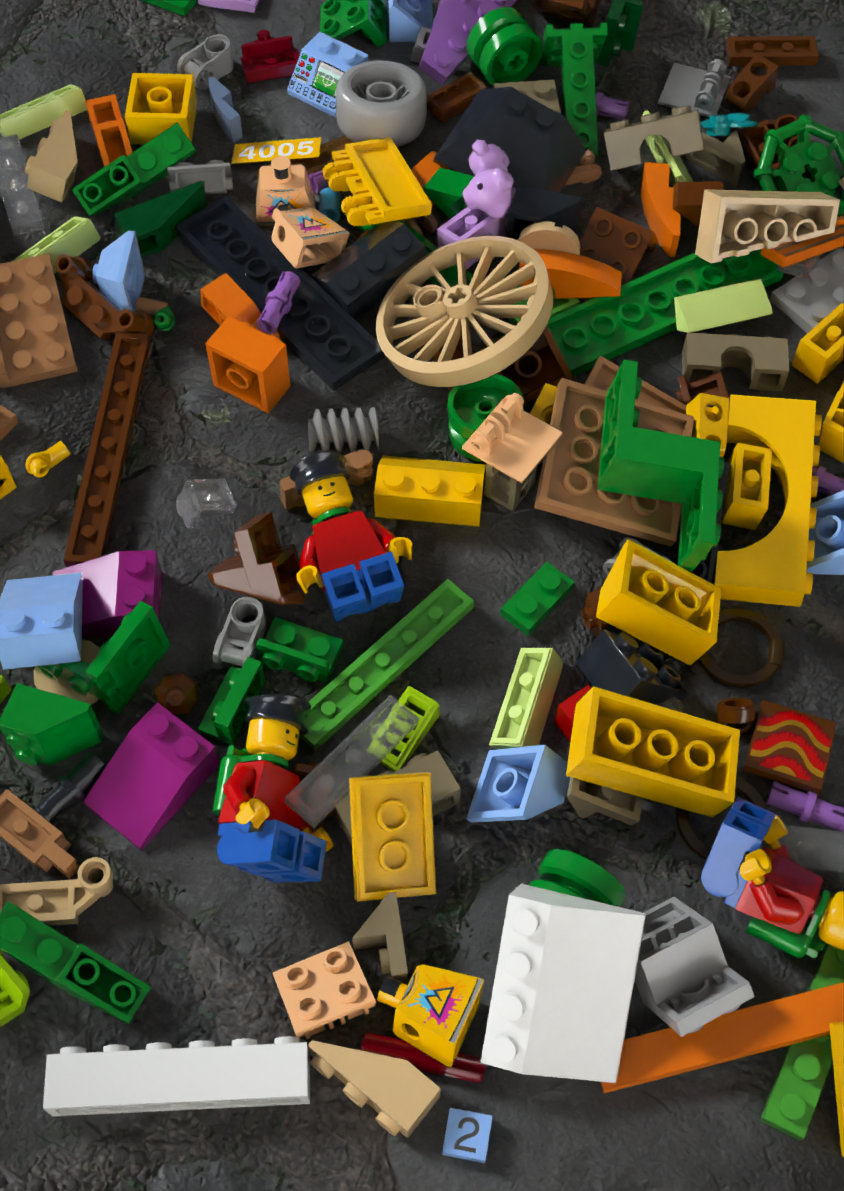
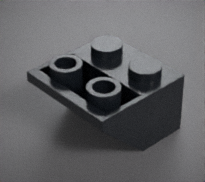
[507,184,581,240]
[576,629,689,708]

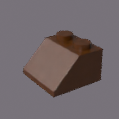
[479,321,574,404]

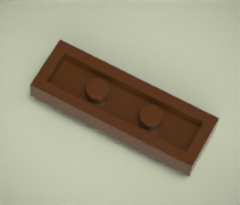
[726,36,819,67]

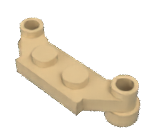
[0,857,113,926]

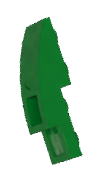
[72,122,196,217]
[0,901,151,1025]

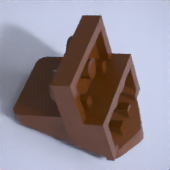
[208,512,306,605]

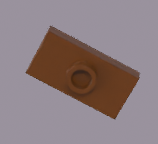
[427,72,489,123]

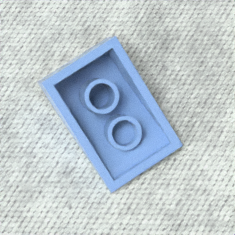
[0,573,83,670]

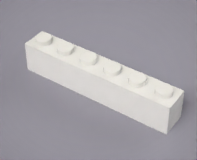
[43,1036,310,1116]

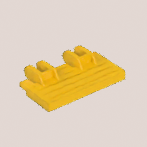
[322,137,432,227]

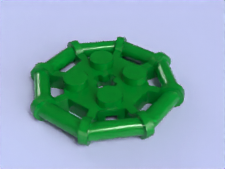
[754,115,844,218]

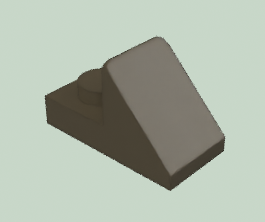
[685,130,745,186]
[566,777,643,826]
[353,892,408,984]

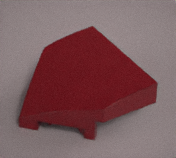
[240,29,300,83]

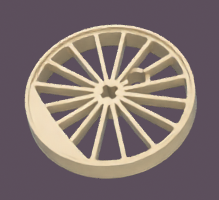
[376,236,553,387]

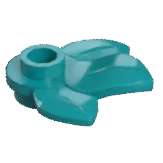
[702,113,759,136]

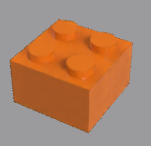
[205,316,291,414]

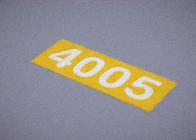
[231,137,321,164]

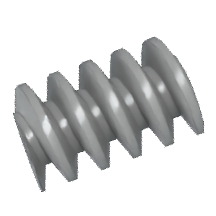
[308,407,379,453]

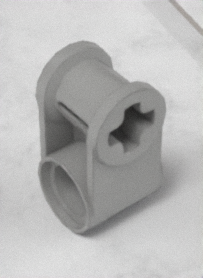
[177,34,234,90]
[213,597,267,667]

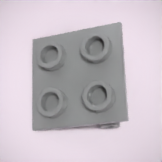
[658,59,731,117]

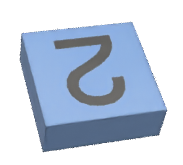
[442,1108,493,1163]

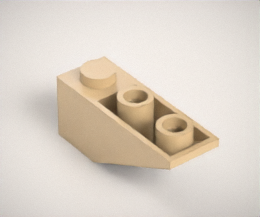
[25,110,78,203]
[308,1040,441,1138]

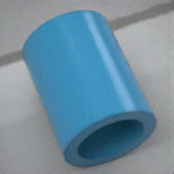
[319,187,341,223]

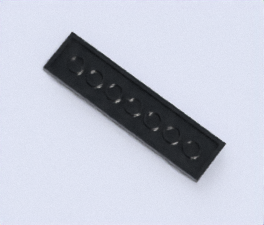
[175,196,385,391]

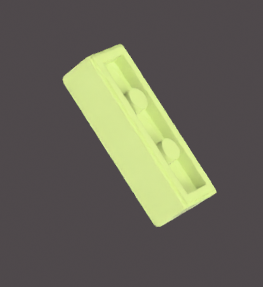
[0,84,87,143]
[643,110,693,187]
[13,216,101,273]
[674,279,772,333]
[489,648,564,749]

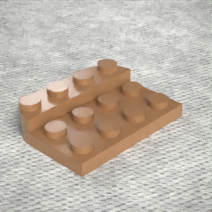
[0,253,78,388]

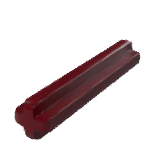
[361,1032,486,1083]

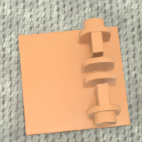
[462,393,563,483]
[272,941,376,1040]

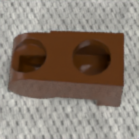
[725,54,779,113]

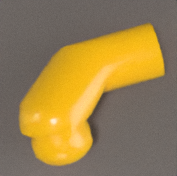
[25,441,71,478]

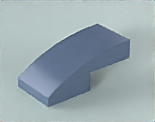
[208,76,243,143]

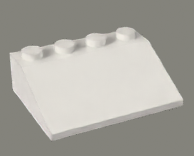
[481,884,646,1083]

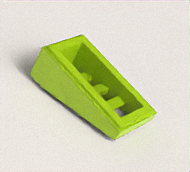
[366,686,440,772]

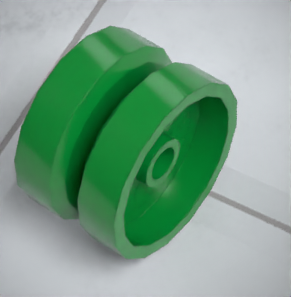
[466,7,543,86]
[447,374,524,462]
[529,849,627,907]

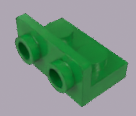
[256,617,344,683]
[199,657,265,745]

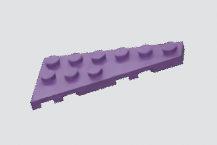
[419,0,519,86]

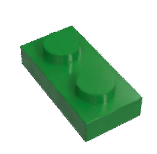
[500,561,575,636]

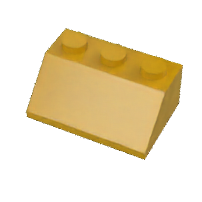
[374,455,486,527]
[596,539,721,666]

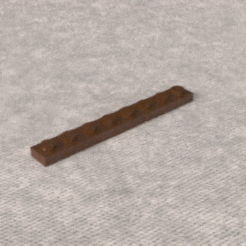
[63,332,151,567]

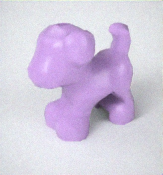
[462,140,516,219]

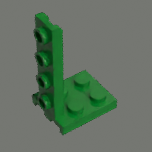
[539,23,608,158]
[38,601,171,715]

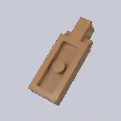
[0,789,80,879]

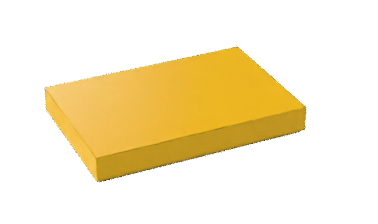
[349,772,436,901]

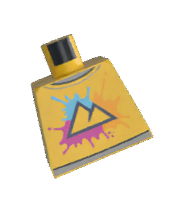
[377,964,484,1068]

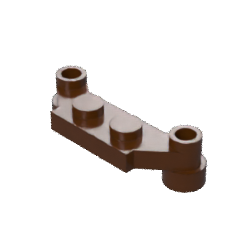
[56,254,155,341]

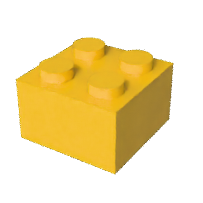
[125,73,197,145]

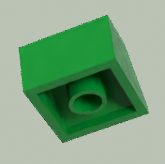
[0,683,104,766]

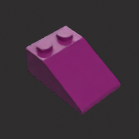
[53,550,162,638]
[83,702,220,851]

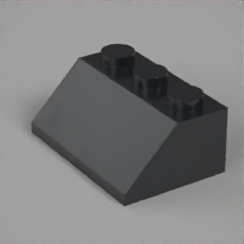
[312,221,426,320]

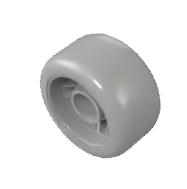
[336,60,427,147]

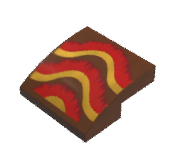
[743,699,837,795]

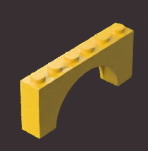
[714,395,822,607]

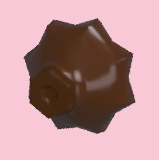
[153,671,201,716]

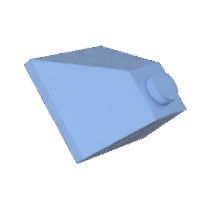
[93,231,145,312]
[466,745,570,823]

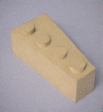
[695,189,840,263]

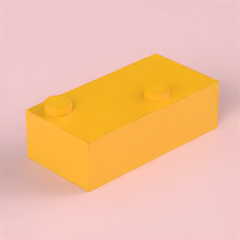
[566,686,740,818]

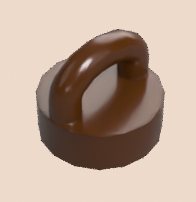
[717,698,756,735]

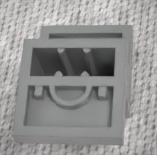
[635,897,754,1037]

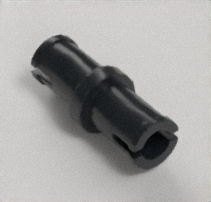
[33,752,106,825]

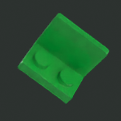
[320,0,387,48]

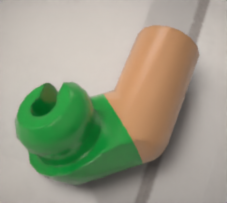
[135,297,176,331]

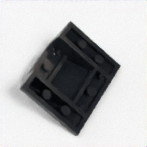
[433,87,586,193]

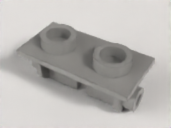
[167,160,233,195]

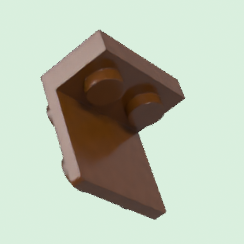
[580,207,658,285]

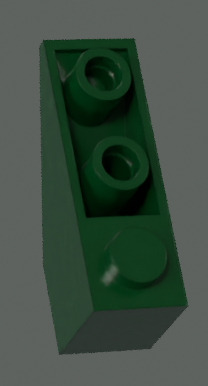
[115,180,207,259]

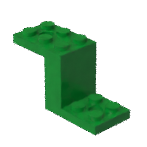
[597,359,724,572]

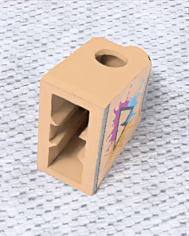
[256,156,315,226]
[271,205,350,268]

